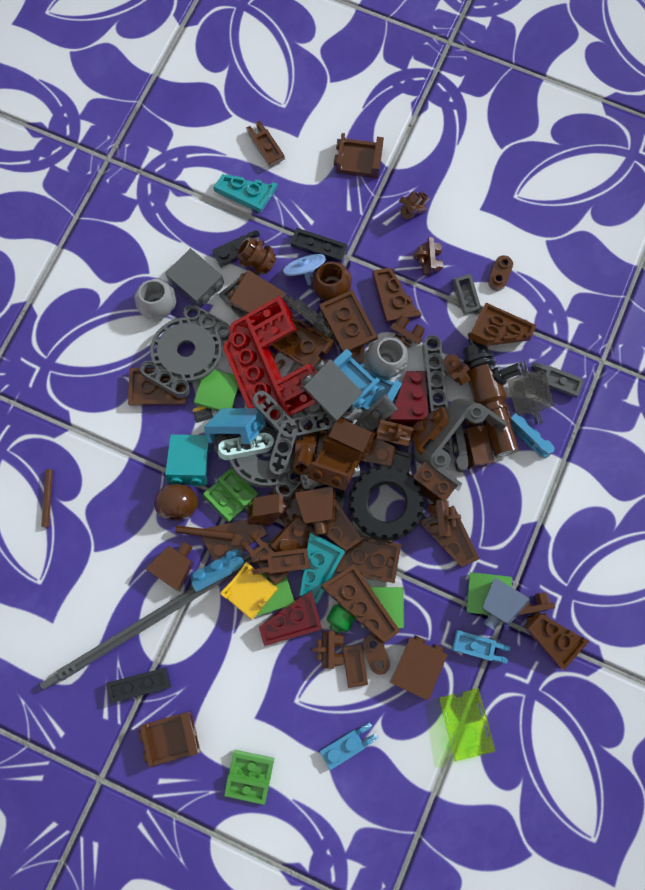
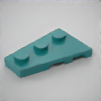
[214,174,278,213]
[299,532,345,604]

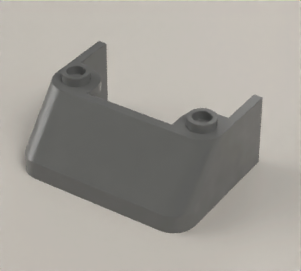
[415,398,508,492]

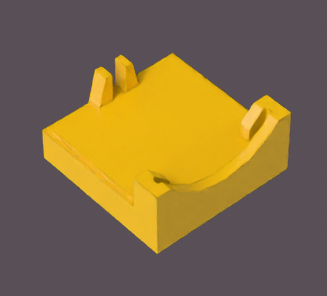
[220,562,278,620]

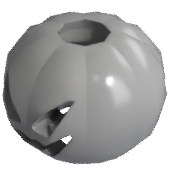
[134,279,176,320]
[367,336,408,378]

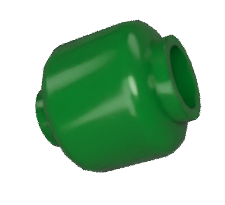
[326,604,356,634]

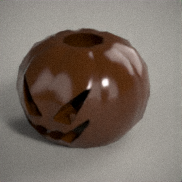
[311,262,352,301]
[154,485,198,521]

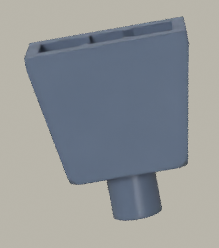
[483,578,530,631]

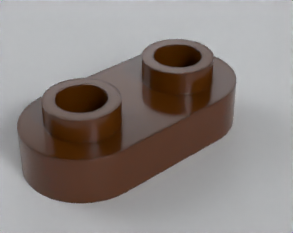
[488,255,513,291]
[363,635,390,675]

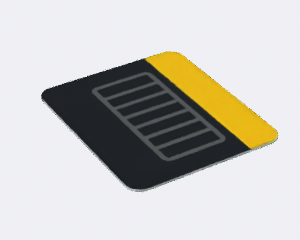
[193,406,213,423]

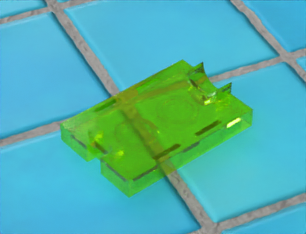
[438,688,495,761]

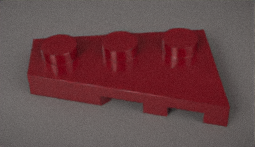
[390,371,428,423]
[259,590,322,646]

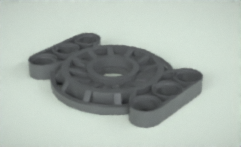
[140,305,230,398]
[213,422,315,501]

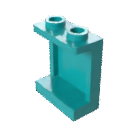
[165,434,211,486]

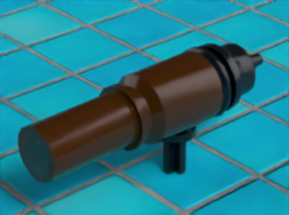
[463,332,522,458]

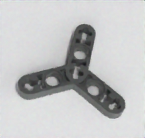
[252,391,335,476]

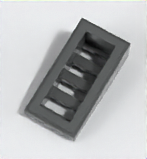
[451,274,482,314]

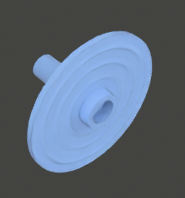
[283,254,326,285]

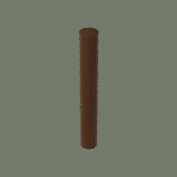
[41,469,53,528]
[175,525,234,540]

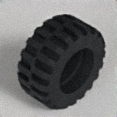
[349,464,425,541]

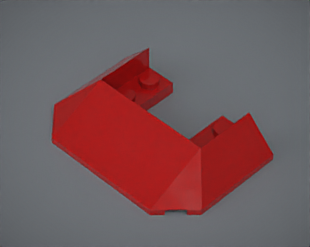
[223,296,316,422]

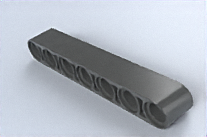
[422,335,453,458]

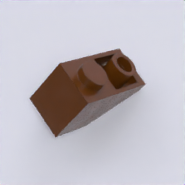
[247,494,285,526]

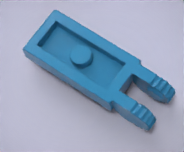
[510,413,555,458]
[190,549,244,592]
[452,630,511,664]
[320,722,379,770]

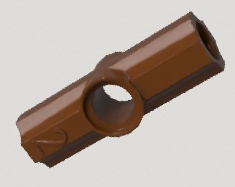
[293,425,318,475]

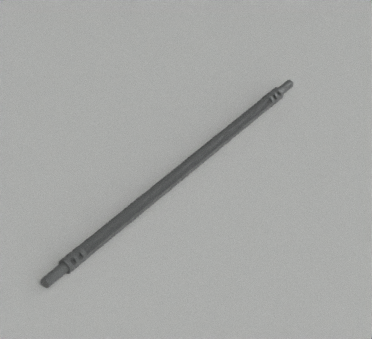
[40,525,311,690]

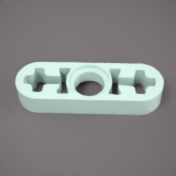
[218,433,274,460]

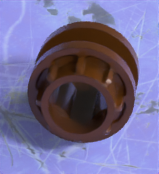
[236,237,276,275]

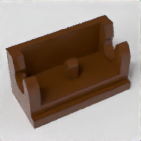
[329,418,376,453]
[463,425,494,469]

